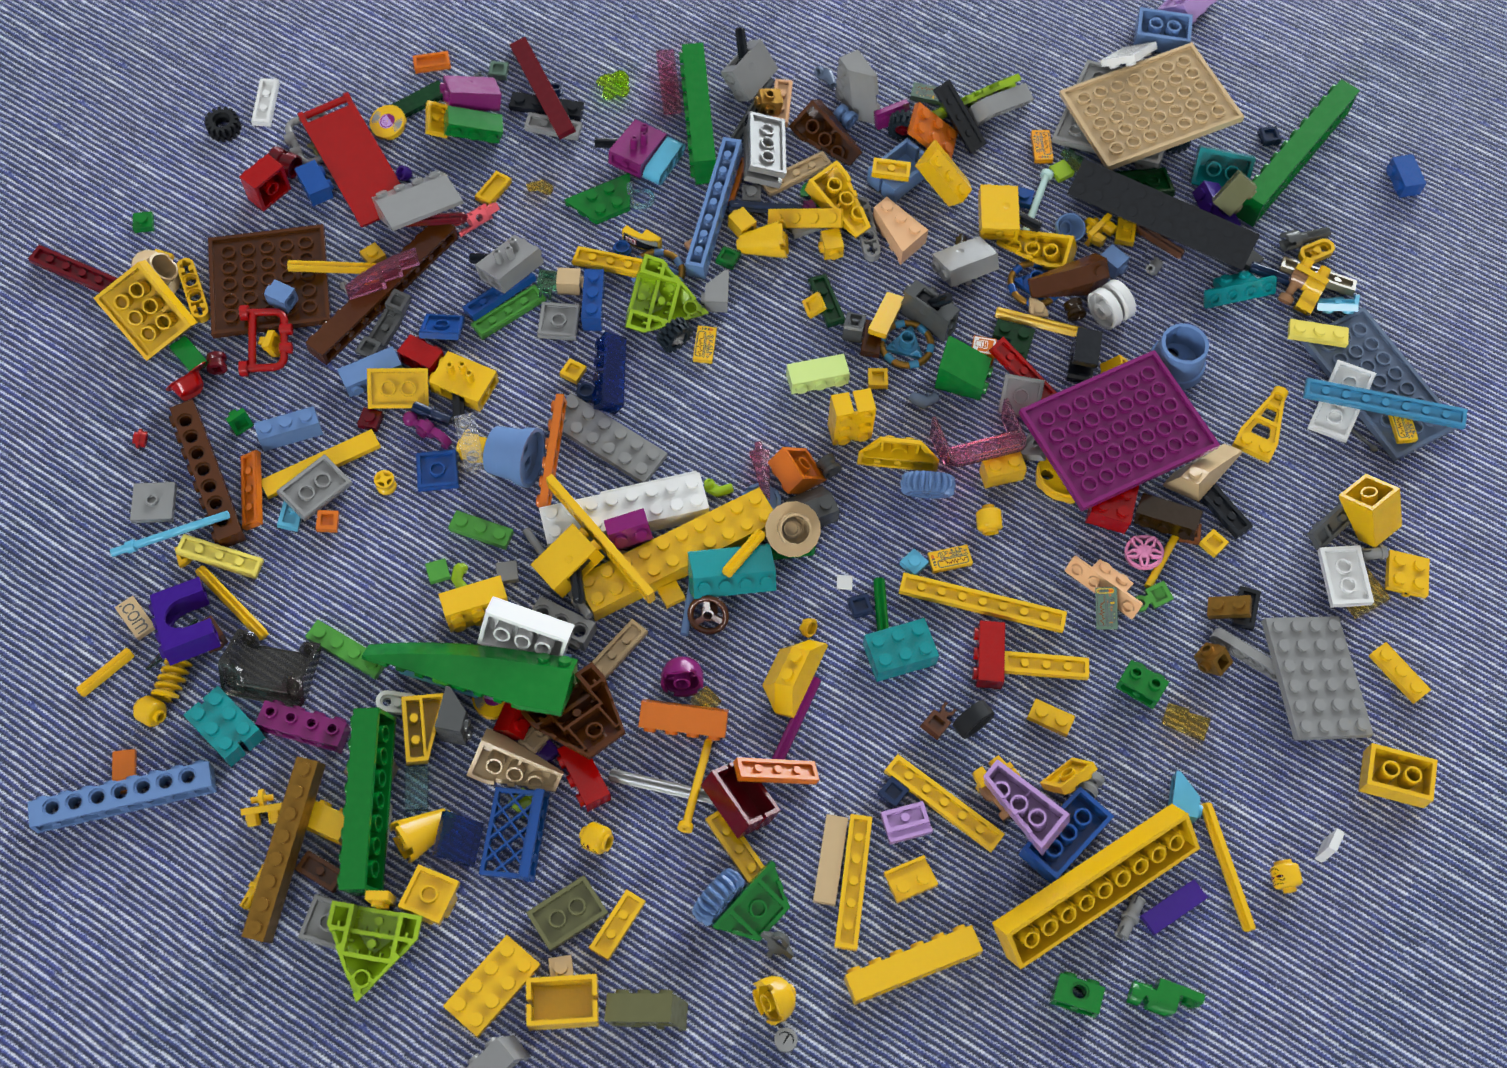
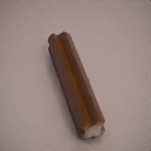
[1136,225,1185,259]

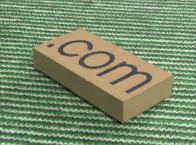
[114,596,155,641]

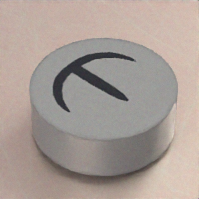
[774,1027,798,1053]

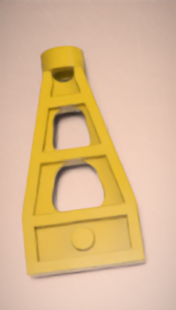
[1232,386,1289,463]

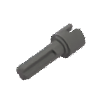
[1279,227,1331,251]

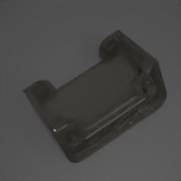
[218,629,321,707]

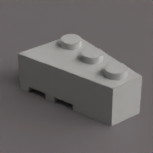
[466,1035,531,1068]

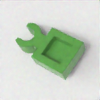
[1135,581,1174,612]

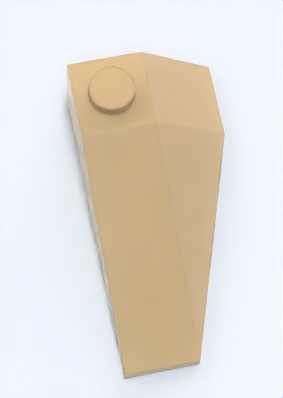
[1163,443,1242,502]
[466,728,564,792]

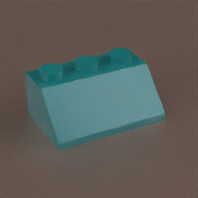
[1191,145,1256,188]

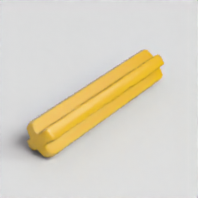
[722,529,766,578]
[76,648,134,697]

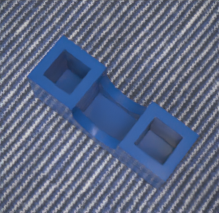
[581,269,605,331]

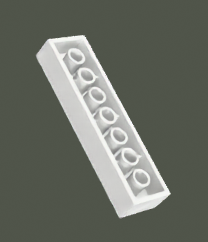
[539,472,709,547]

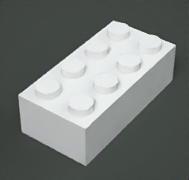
[477,596,575,656]

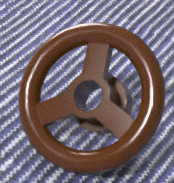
[687,595,729,634]

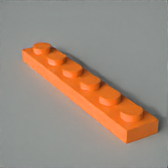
[536,394,567,508]

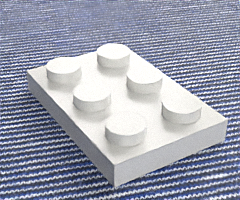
[1101,42,1157,69]
[1317,545,1374,608]

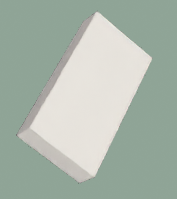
[1315,828,1345,863]

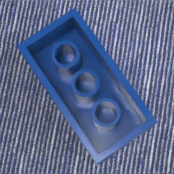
[1019,786,1114,884]

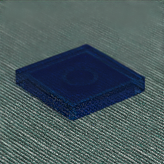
[432,810,484,868]

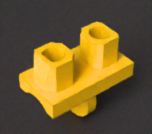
[1084,213,1118,248]
[240,789,283,827]

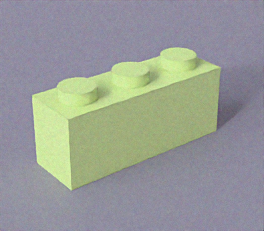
[786,354,850,394]

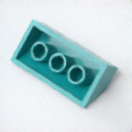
[687,544,777,599]

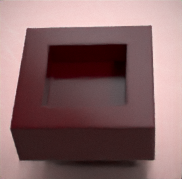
[357,407,384,432]

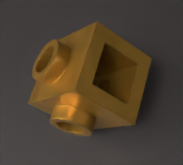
[754,88,783,116]
[1194,642,1233,676]

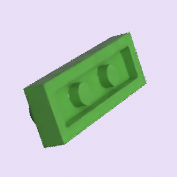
[448,510,514,550]

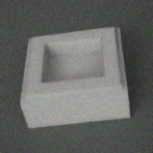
[496,560,519,584]

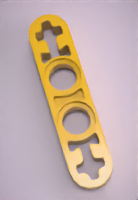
[177,258,211,323]

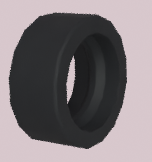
[952,700,995,739]

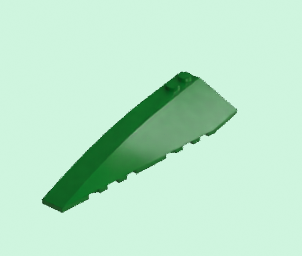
[362,642,578,716]

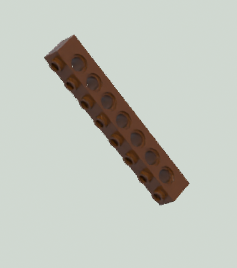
[169,399,247,547]

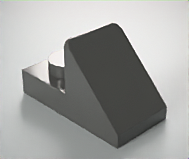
[842,312,866,343]

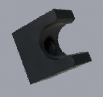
[1066,327,1103,383]

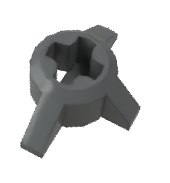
[760,931,794,960]

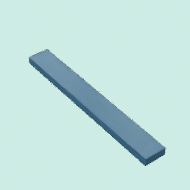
[1303,377,1468,430]

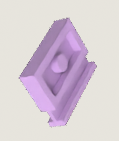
[880,801,933,845]

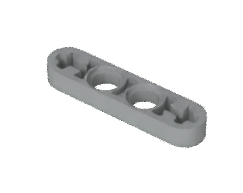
[857,197,881,262]
[1209,628,1278,682]

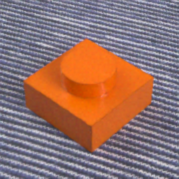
[316,510,339,533]

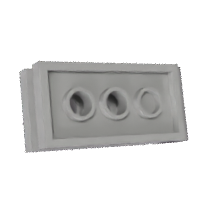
[743,111,786,189]

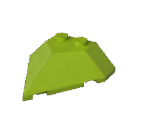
[625,254,709,333]
[327,900,423,1003]

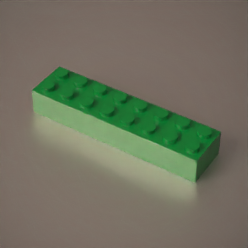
[679,43,716,185]
[337,707,396,896]

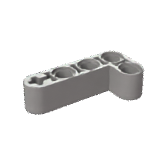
[967,83,1034,127]

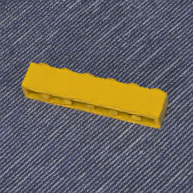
[844,924,983,1005]

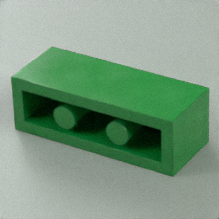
[444,106,503,144]

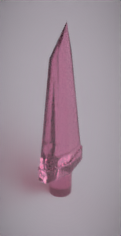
[750,441,770,500]

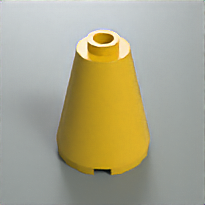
[736,220,789,258]
[389,808,455,864]

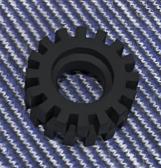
[204,106,242,142]

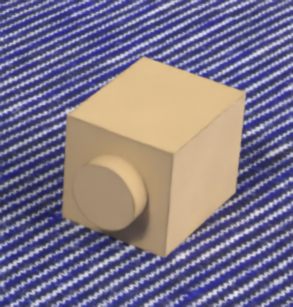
[556,268,584,295]

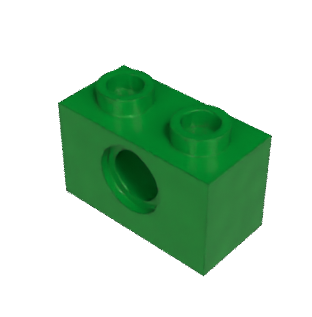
[1050,971,1105,1018]

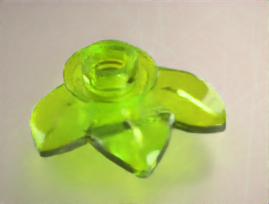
[595,70,630,99]

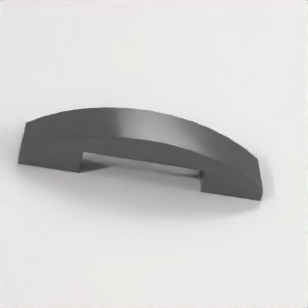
[355,288,412,357]

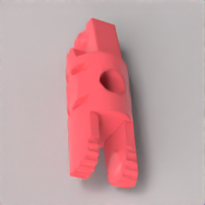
[454,202,500,237]

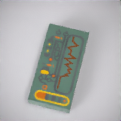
[910,82,942,106]
[1095,587,1118,630]

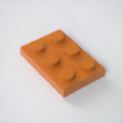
[907,102,958,159]

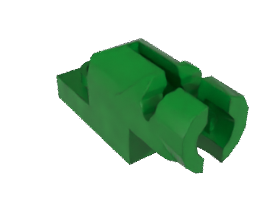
[1126,978,1206,1017]

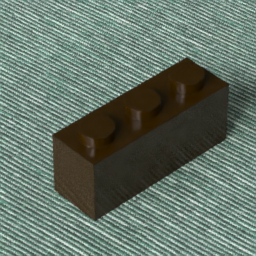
[1134,493,1203,541]

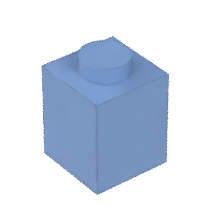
[1101,244,1130,279]
[264,280,299,314]

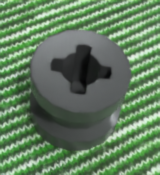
[816,453,842,479]

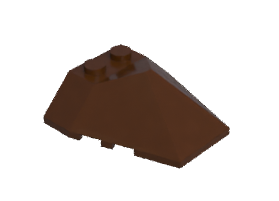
[521,662,626,760]

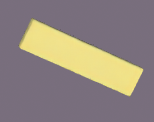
[175,534,264,579]

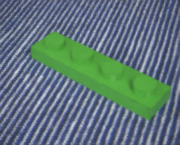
[305,620,385,680]

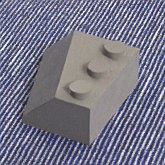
[835,50,880,124]

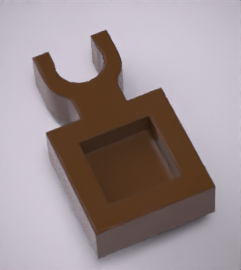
[920,702,957,740]

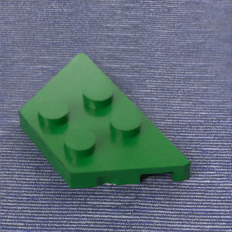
[564,173,631,225]
[711,860,790,942]

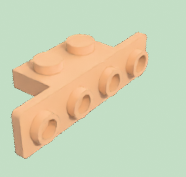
[1065,555,1143,619]

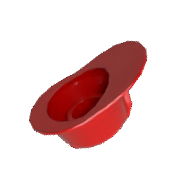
[166,362,206,401]

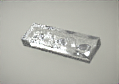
[454,412,484,472]

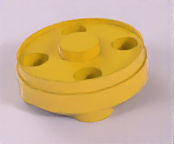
[1035,457,1075,504]

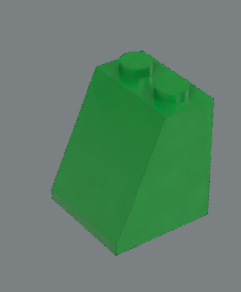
[934,336,993,401]

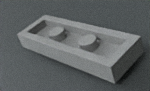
[524,112,583,141]

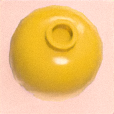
[752,976,796,1026]

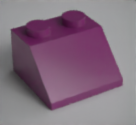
[604,508,653,551]

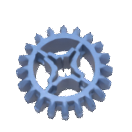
[900,470,956,499]
[692,868,745,926]

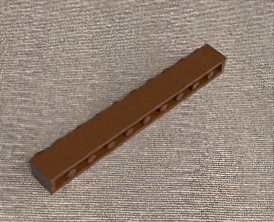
[305,224,458,365]

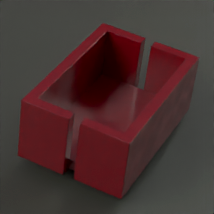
[701,757,781,839]

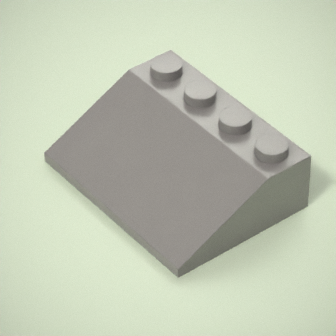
[371,170,464,231]

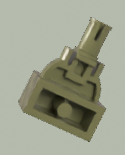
[1212,169,1257,217]

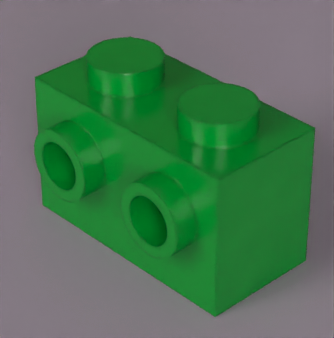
[1115,660,1169,709]

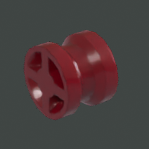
[206,351,227,375]

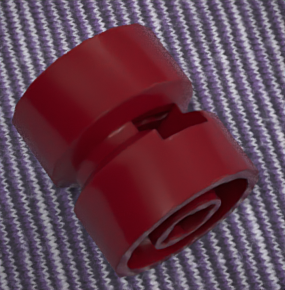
[268,146,302,179]

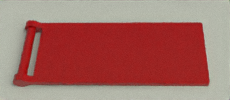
[297,92,401,228]

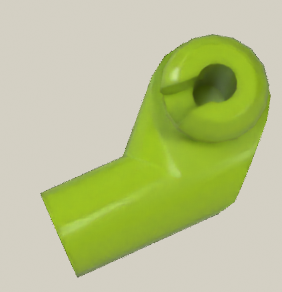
[451,563,468,588]

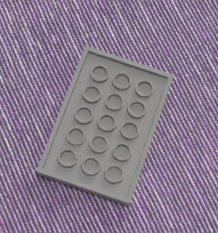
[1261,616,1374,741]

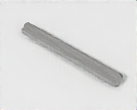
[609,769,713,804]

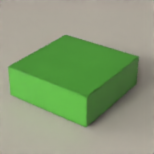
[425,558,451,585]

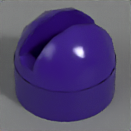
[396,165,412,181]

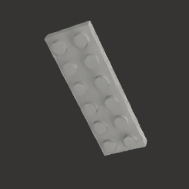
[547,393,668,483]

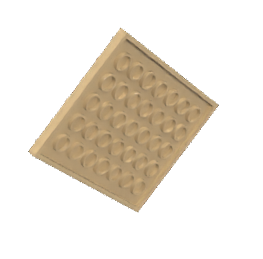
[1059,42,1244,170]

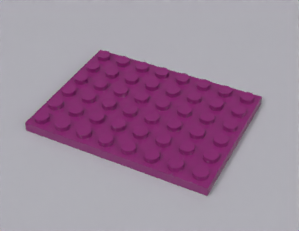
[1018,350,1220,512]

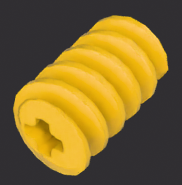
[151,659,193,703]

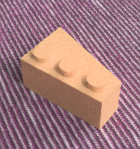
[873,197,928,265]

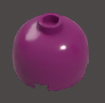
[661,656,703,697]

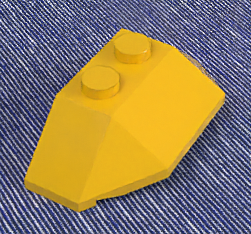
[857,435,939,472]
[762,640,828,718]

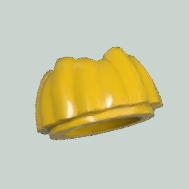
[799,618,818,638]

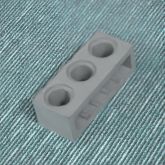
[532,596,597,651]

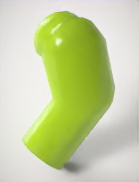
[704,478,734,497]

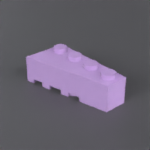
[983,759,1070,855]

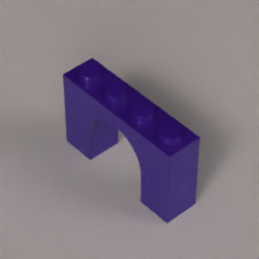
[148,577,221,666]

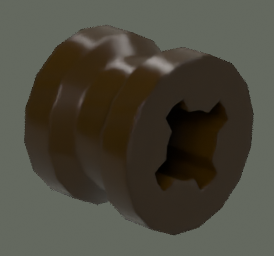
[1063,298,1086,321]

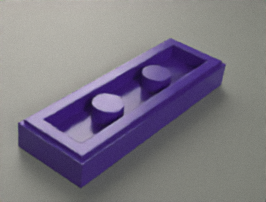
[1140,879,1208,936]

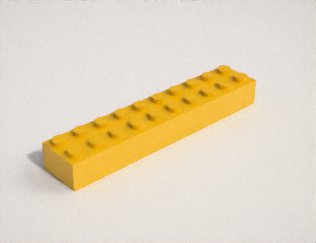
[583,487,773,622]
[992,804,1200,970]

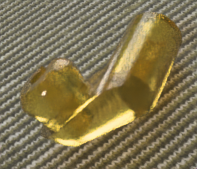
[526,180,553,195]

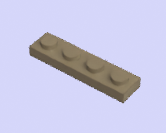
[1279,256,1357,296]

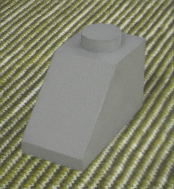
[701,269,729,313]

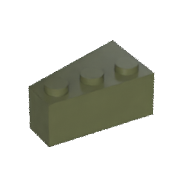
[604,989,688,1031]

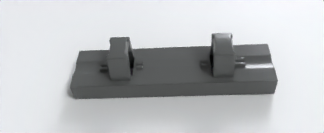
[1307,501,1350,550]

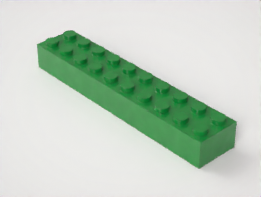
[1236,79,1360,227]

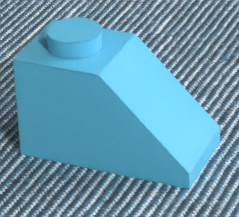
[1168,771,1203,824]

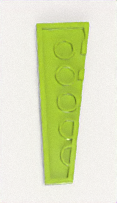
[932,73,1021,119]

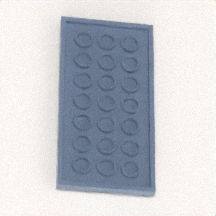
[1300,307,1457,461]

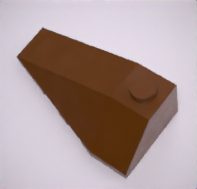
[788,99,863,166]
[1027,253,1110,298]

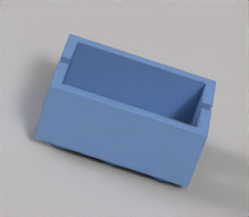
[866,138,925,203]

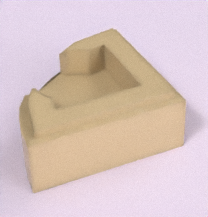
[1028,297,1049,317]

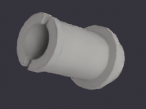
[1361,544,1389,561]

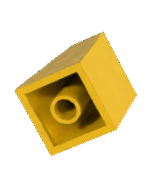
[1339,474,1402,548]

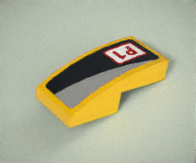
[622,225,662,250]

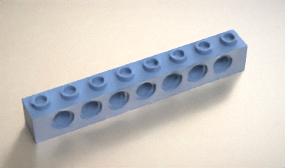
[685,137,743,279]
[27,760,217,833]

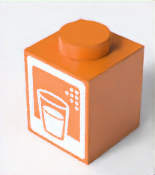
[971,335,997,366]

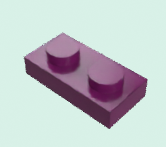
[874,99,910,130]

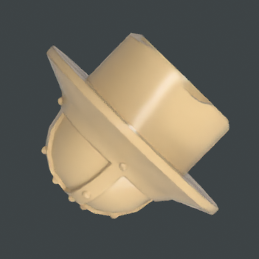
[131,250,180,294]
[765,501,821,557]

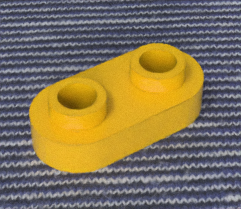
[1298,239,1335,263]

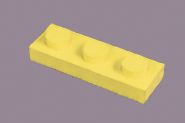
[1288,319,1349,348]

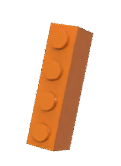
[638,699,729,741]

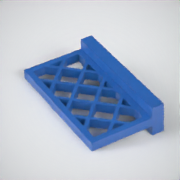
[479,787,550,883]

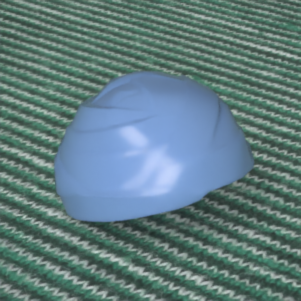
[1055,213,1086,242]

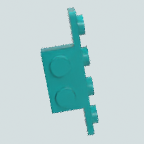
[1203,271,1277,309]

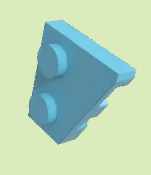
[1317,295,1360,314]

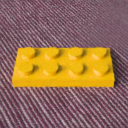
[443,935,541,1038]

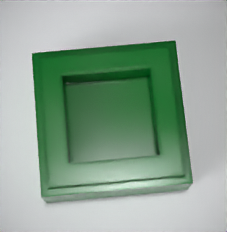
[716,246,741,270]

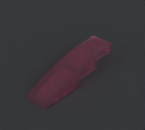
[656,49,682,115]
[345,248,420,300]

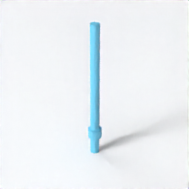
[110,511,230,557]

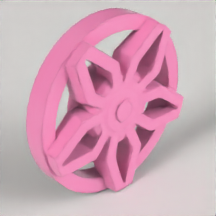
[1124,535,1164,570]

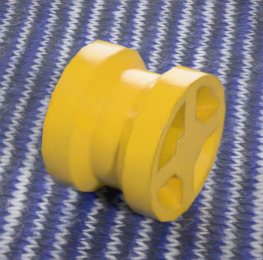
[374,470,397,495]

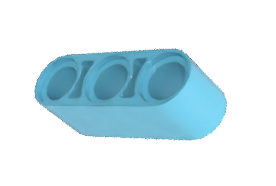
[643,136,686,185]

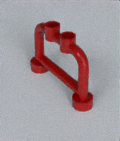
[238,305,293,377]

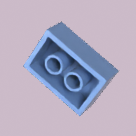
[1133,7,1193,53]

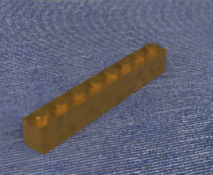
[241,756,326,943]

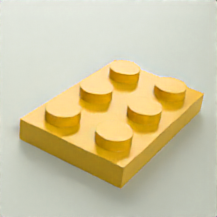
[367,368,429,409]

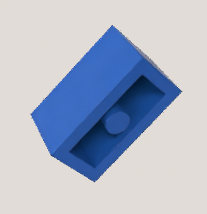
[1386,154,1427,198]
[294,160,334,206]

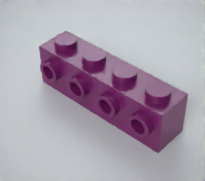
[255,700,351,754]

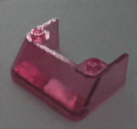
[930,398,1027,467]

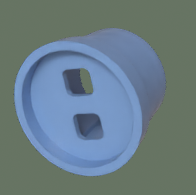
[1149,323,1209,390]
[483,426,546,488]

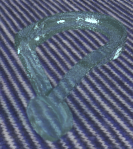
[627,182,655,209]

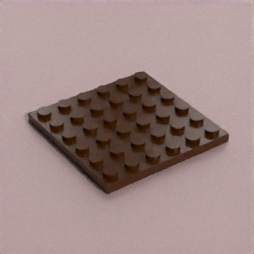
[208,224,331,339]

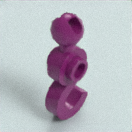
[402,411,452,450]

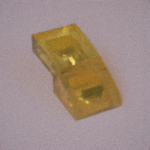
[1162,703,1211,741]

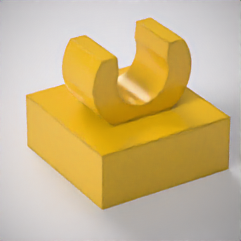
[257,330,280,358]

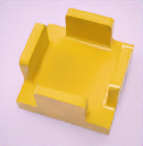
[398,864,461,925]

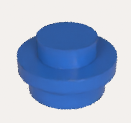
[613,240,632,256]

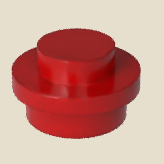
[132,428,148,449]

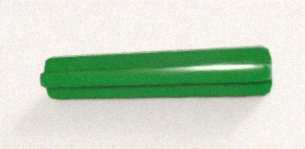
[873,577,889,631]

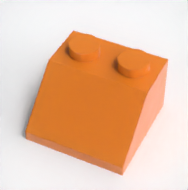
[768,447,827,494]

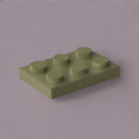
[526,875,608,952]

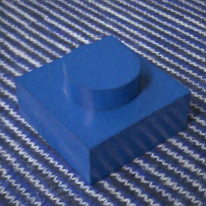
[1018,187,1035,209]

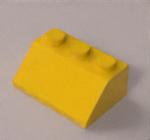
[915,140,972,207]

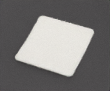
[837,575,853,590]

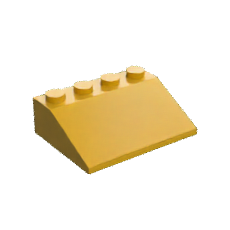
[93,260,198,361]

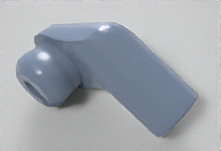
[814,66,837,89]
[909,392,940,409]

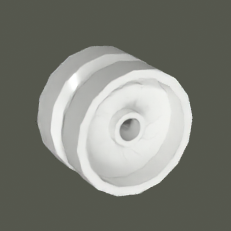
[1087,279,1136,330]

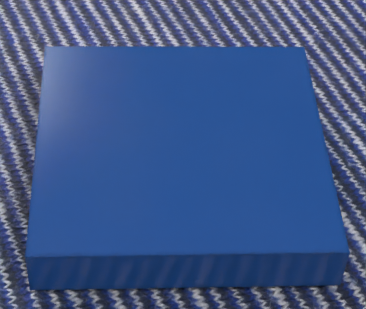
[419,314,465,340]
[416,449,459,492]

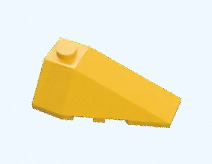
[805,160,871,238]
[996,230,1077,269]

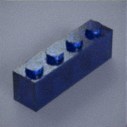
[592,331,627,414]

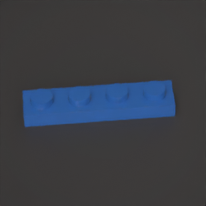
[462,272,537,321]

